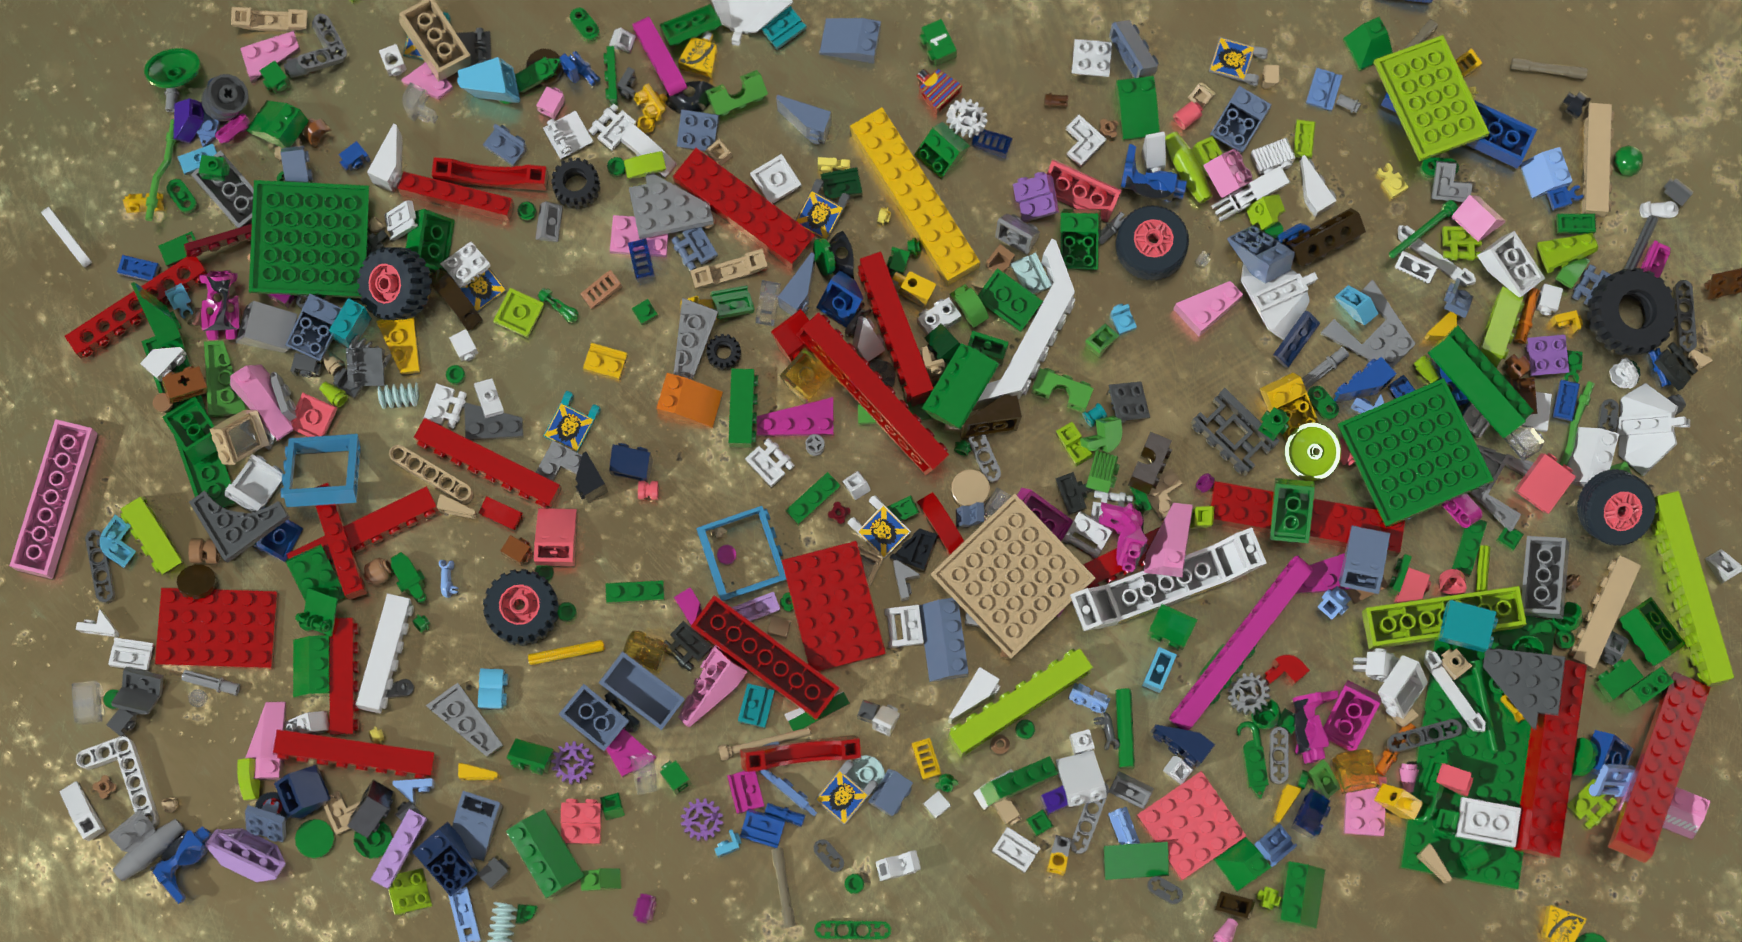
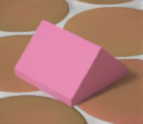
[1452,195,1506,242]

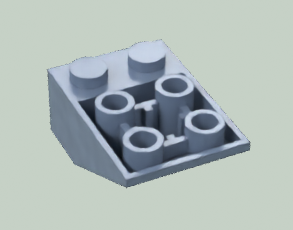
[1210,86,1272,153]
[1227,225,1295,284]
[285,294,342,361]
[1339,525,1390,594]
[452,791,503,861]

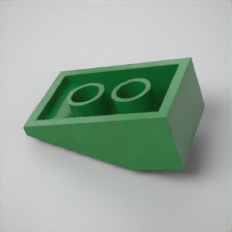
[1115,76,1160,141]
[246,100,309,148]
[131,282,182,345]
[162,397,217,465]
[1270,478,1315,543]
[1147,604,1197,651]

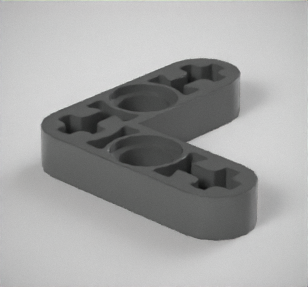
[295,14,347,73]

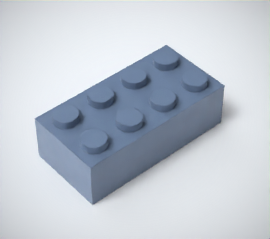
[598,651,685,730]

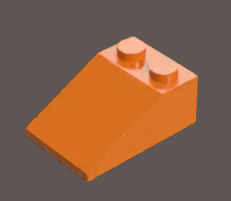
[656,373,723,428]

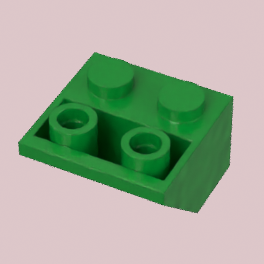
[914,122,970,179]
[506,738,555,775]

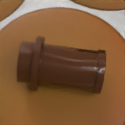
[1044,92,1068,107]

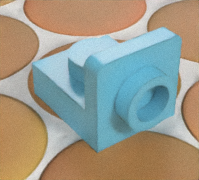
[1110,304,1137,336]
[715,829,742,858]

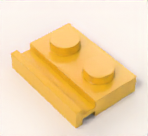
[583,343,628,380]

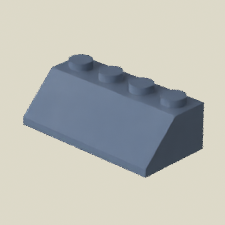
[919,598,969,682]

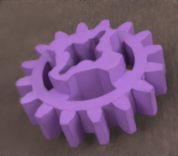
[551,741,594,784]
[681,798,723,841]

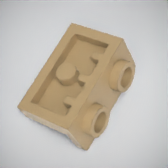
[920,346,945,385]

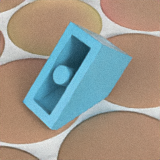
[1335,285,1379,325]

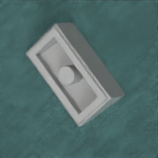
[536,201,563,242]
[1109,771,1154,809]

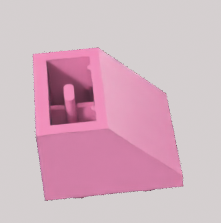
[1203,149,1253,198]

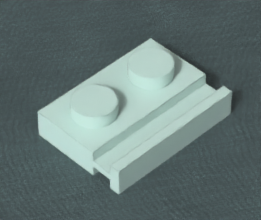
[1011,252,1052,295]

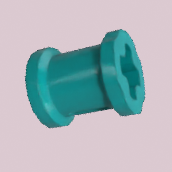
[1082,403,1108,427]

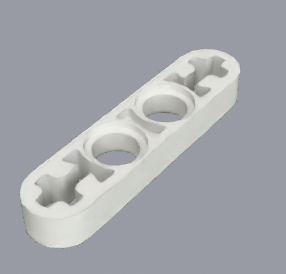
[41,207,92,268]

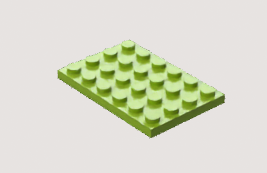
[1373,35,1489,161]

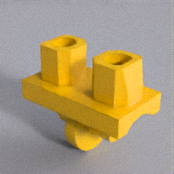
[634,83,667,122]

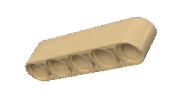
[389,445,473,504]

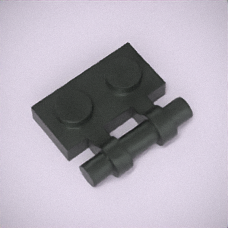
[1654,342,1698,391]
[661,621,712,672]

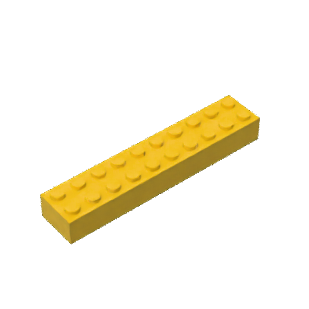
[850,107,980,287]

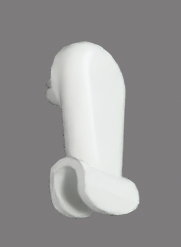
[1640,201,1679,218]

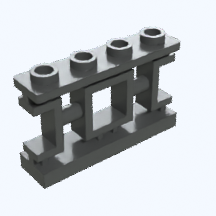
[1191,388,1280,476]

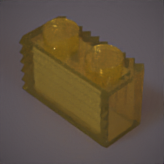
[623,631,668,671]

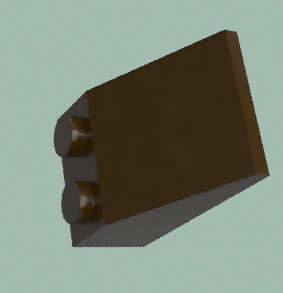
[960,394,1022,439]

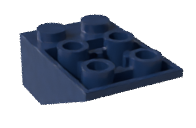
[1151,725,1215,768]
[413,822,478,897]

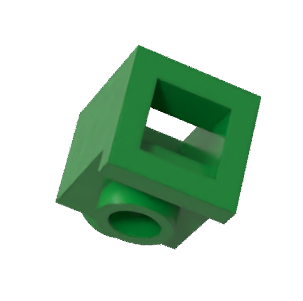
[887,246,910,277]

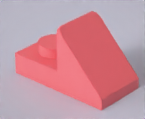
[1436,764,1474,797]

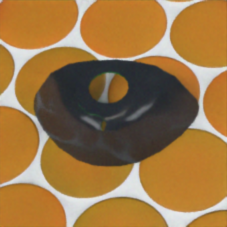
[665,81,714,114]
[828,231,854,279]

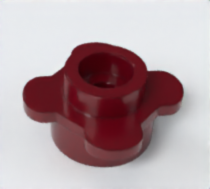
[828,502,851,524]

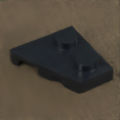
[890,528,938,571]

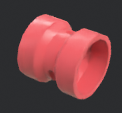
[638,480,659,500]

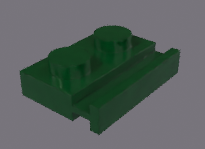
[821,167,863,201]

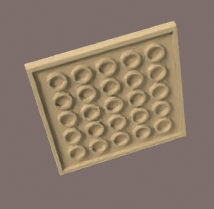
[930,493,1095,659]

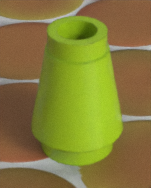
[1413,355,1440,384]
[319,381,348,407]

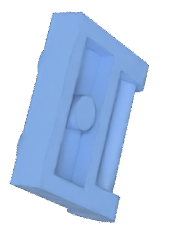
[1589,764,1635,797]

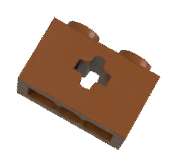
[162,366,207,404]

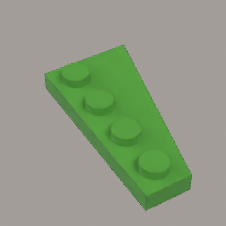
[204,341,246,417]

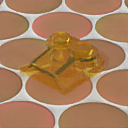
[1332,749,1381,795]

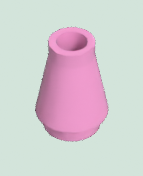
[1399,763,1419,792]
[1213,918,1238,942]

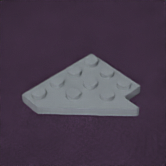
[629,173,714,239]

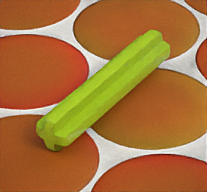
[1476,545,1490,592]

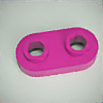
[215,114,250,143]

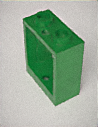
[1620,666,1674,711]

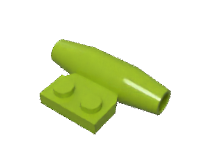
[1165,131,1222,204]

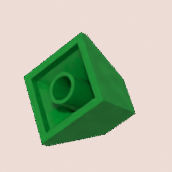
[1343,16,1393,71]
[1214,837,1271,892]

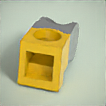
[1046,835,1071,876]

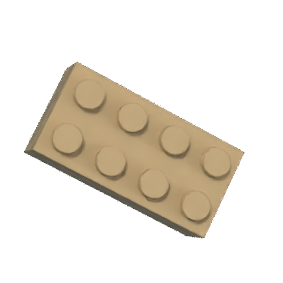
[399,0,471,82]

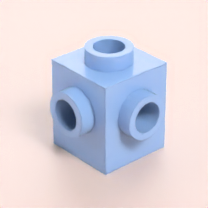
[1318,586,1351,620]

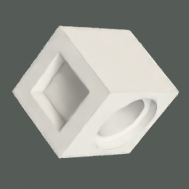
[379,44,407,76]
[1535,284,1563,315]
[449,329,478,362]
[1069,729,1095,755]

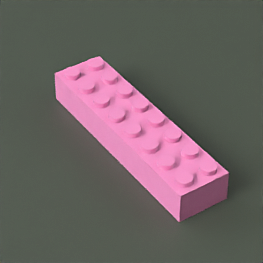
[10,419,98,579]

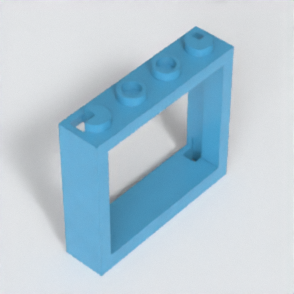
[281,434,361,507]
[696,506,786,601]

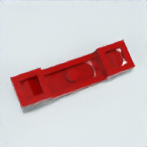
[916,492,964,555]

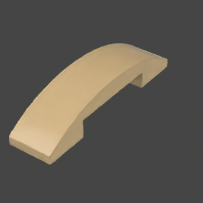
[231,7,308,31]
[690,249,768,289]

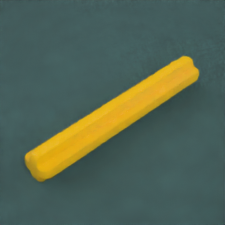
[528,640,605,665]

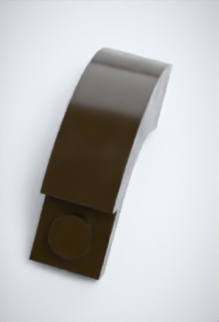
[429,267,483,331]

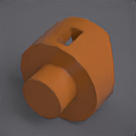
[303,118,332,147]
[1505,354,1530,379]

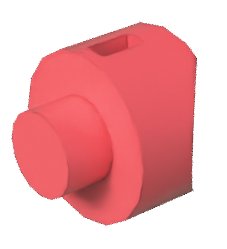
[1439,569,1467,595]

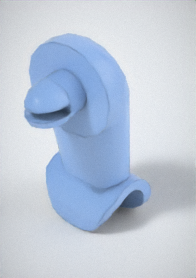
[439,560,459,598]

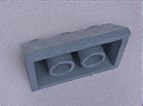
[1109,20,1159,78]

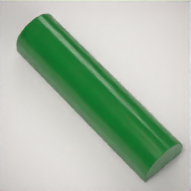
[1116,688,1135,769]

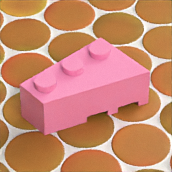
[1173,281,1243,337]

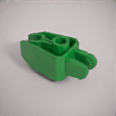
[391,552,427,604]

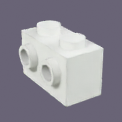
[917,297,962,335]

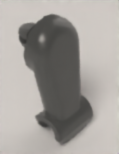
[845,302,872,337]
[386,679,413,698]
[1093,712,1119,750]

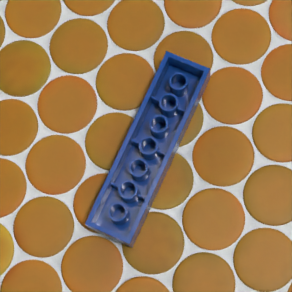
[1381,93,1537,169]

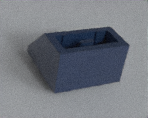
[609,443,653,482]
[274,765,331,818]

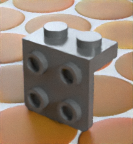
[112,667,163,714]

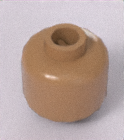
[363,557,393,586]

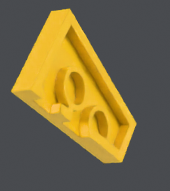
[376,317,420,375]

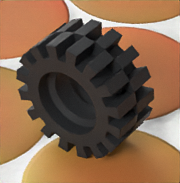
[706,334,741,370]

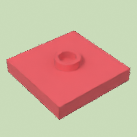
[290,392,338,437]

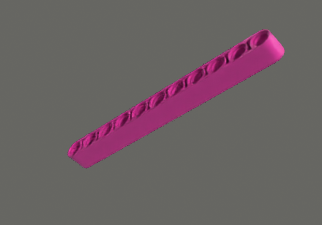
[1169,555,1313,730]

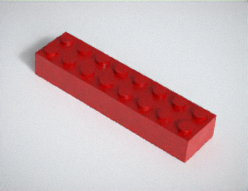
[673,148,816,270]
[857,251,934,407]
[691,595,840,720]

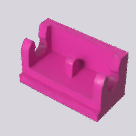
[1641,240,1671,277]

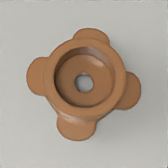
[1099,118,1118,138]
[1566,574,1581,592]
[93,775,116,799]

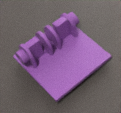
[1526,335,1569,376]

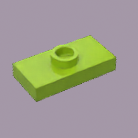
[1293,120,1315,159]

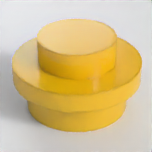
[636,116,655,134]

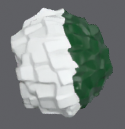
[1609,358,1641,389]

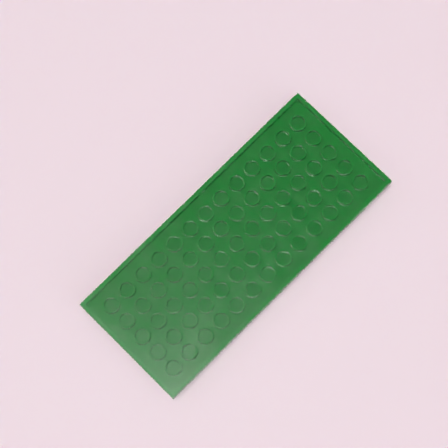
[1400,616,1556,890]

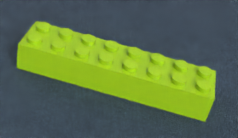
[1362,586,1526,650]
[948,648,1093,758]

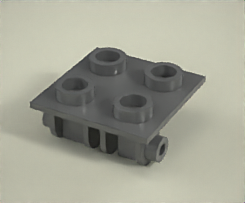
[456,28,491,68]
[346,348,385,388]
[1108,381,1150,423]

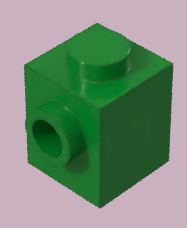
[259,60,291,94]
[198,155,230,181]

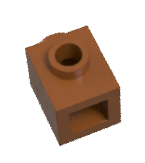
[500,535,532,566]

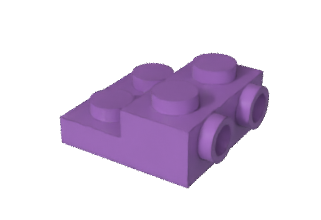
[1013,172,1059,223]

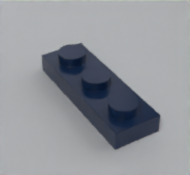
[1273,311,1320,368]

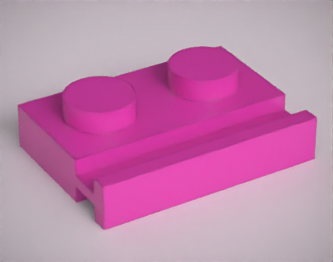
[727,771,765,814]

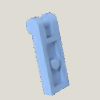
[448,887,481,942]

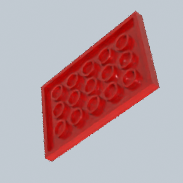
[782,541,886,671]
[155,588,278,669]

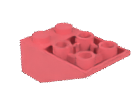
[534,508,577,566]

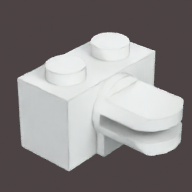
[1353,649,1400,682]

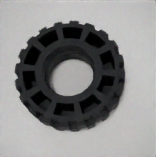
[1587,268,1677,356]

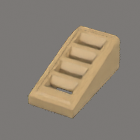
[437,494,477,519]
[1417,843,1452,884]

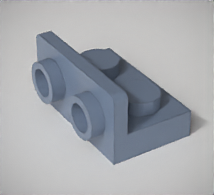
[483,124,527,167]
[1443,278,1474,318]

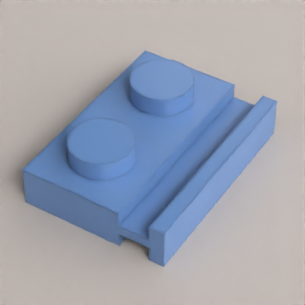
[1306,68,1343,111]
[1254,823,1298,867]

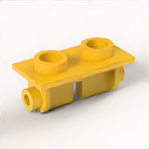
[123,192,164,213]

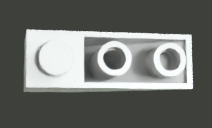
[1300,155,1336,217]
[59,781,106,841]

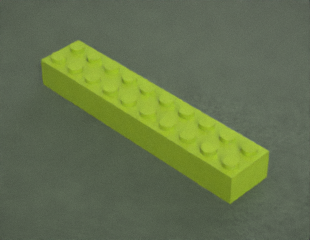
[1652,491,1734,687]

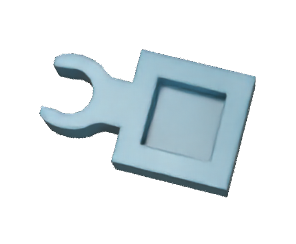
[165,283,193,319]

